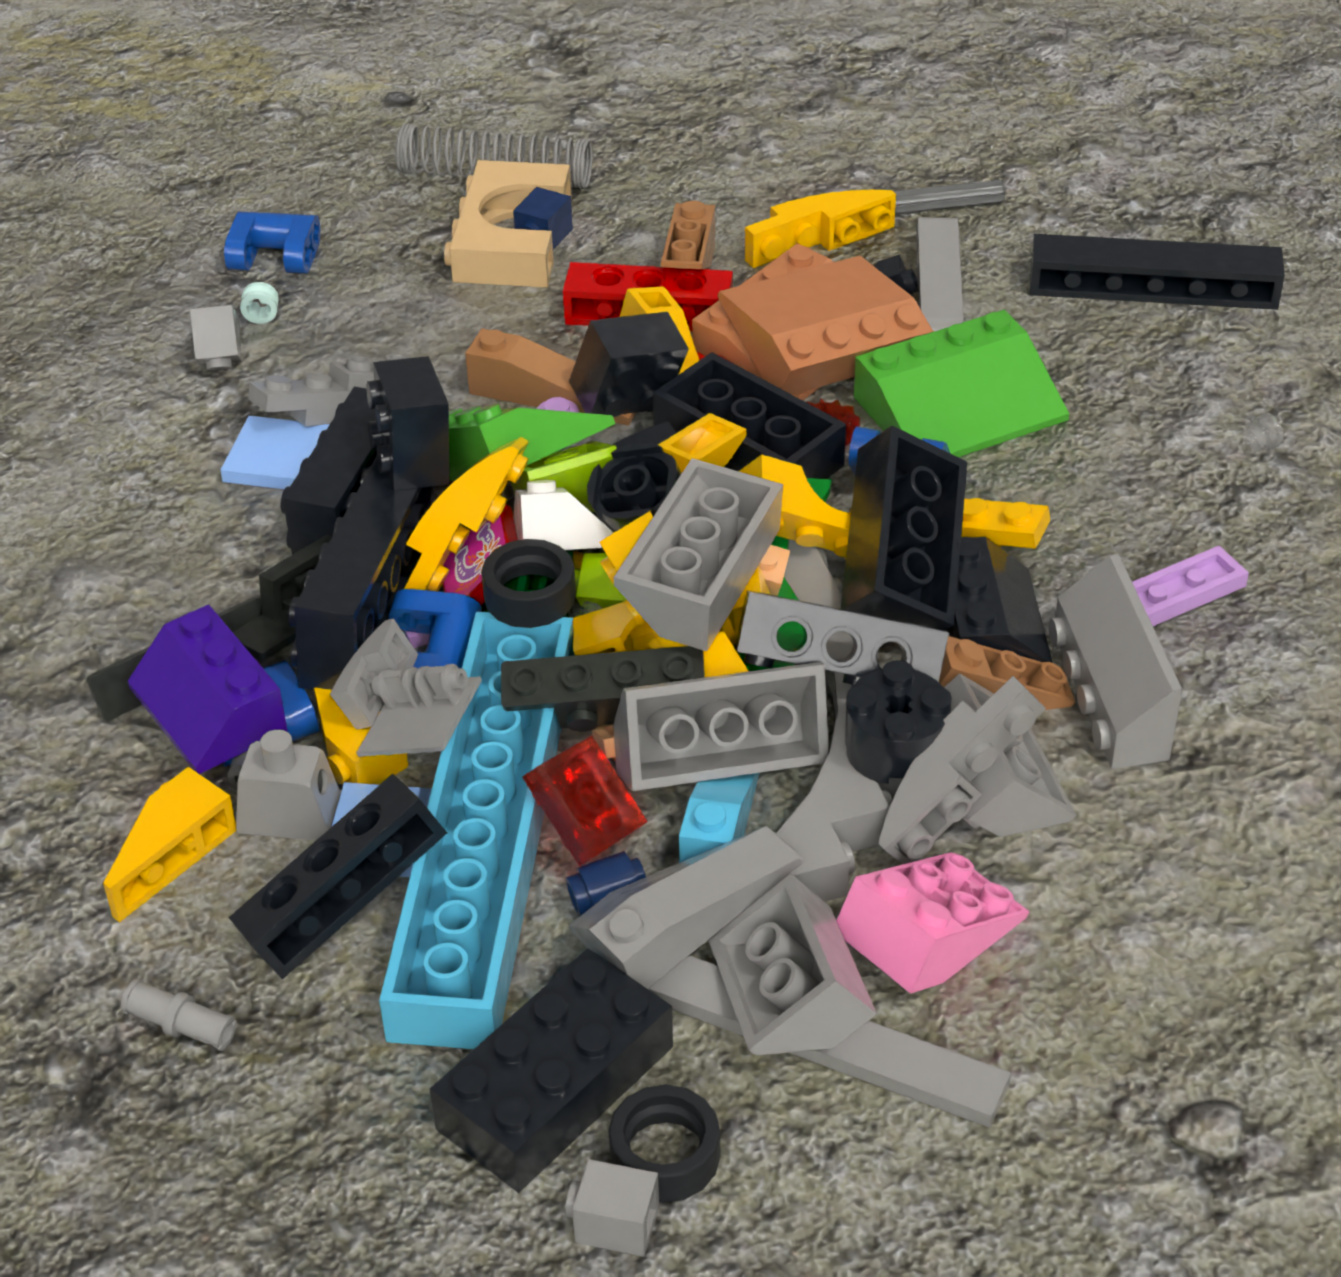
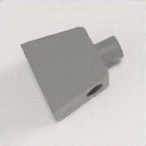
[236,730,341,841]

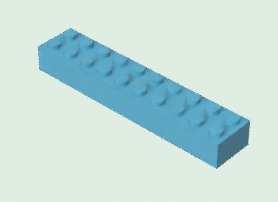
[379,612,575,1049]

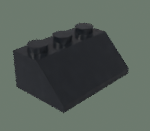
[946,537,1053,663]

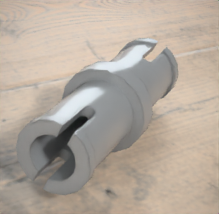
[121,979,237,1051]

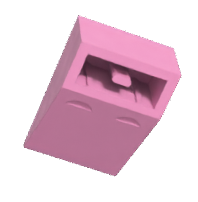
[836,852,1030,994]

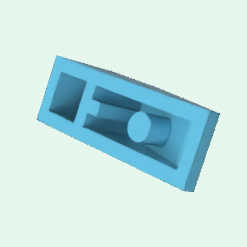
[679,773,760,863]

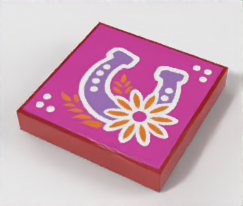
[443,504,518,605]

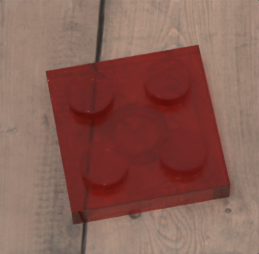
[522,735,648,867]

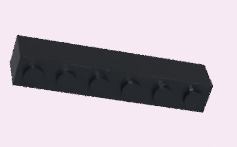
[1030,234,1285,310]

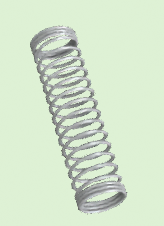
[396,123,593,189]

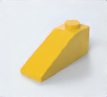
[313,688,409,785]
[103,767,236,923]

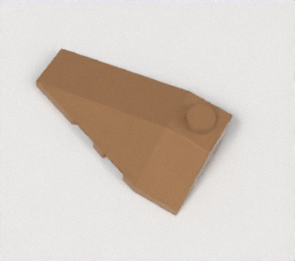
[465,328,636,426]

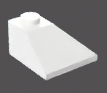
[513,480,614,550]

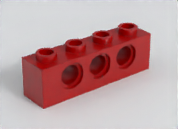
[563,262,733,332]

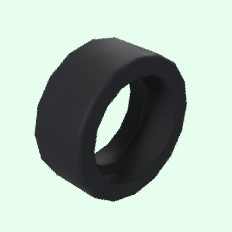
[481,539,576,628]
[608,1084,721,1203]

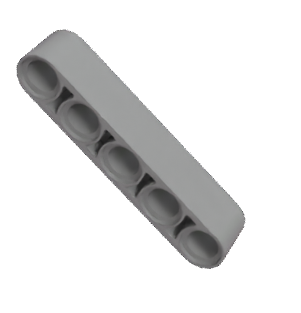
[916,217,964,331]

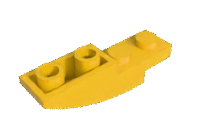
[745,189,896,268]
[404,437,529,591]
[961,498,1051,549]

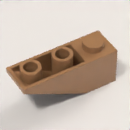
[661,201,715,269]
[939,636,1076,710]

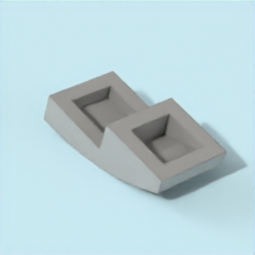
[330,619,418,730]

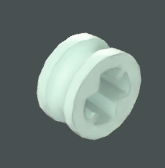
[240,282,279,324]

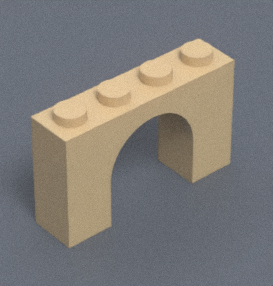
[444,160,572,287]

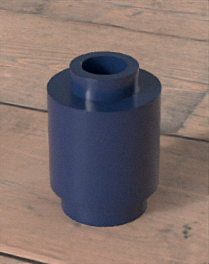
[565,851,646,917]

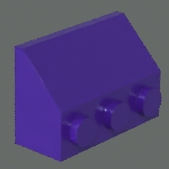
[128,604,288,774]

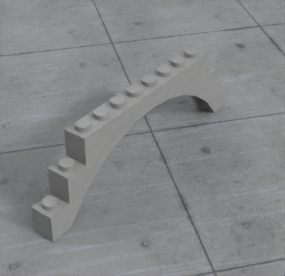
[775,540,903,902]

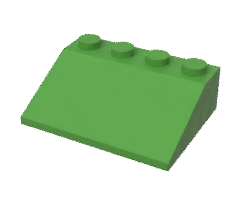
[854,310,1069,457]
[449,403,616,481]

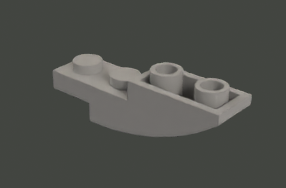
[248,354,411,427]
[878,676,1046,864]

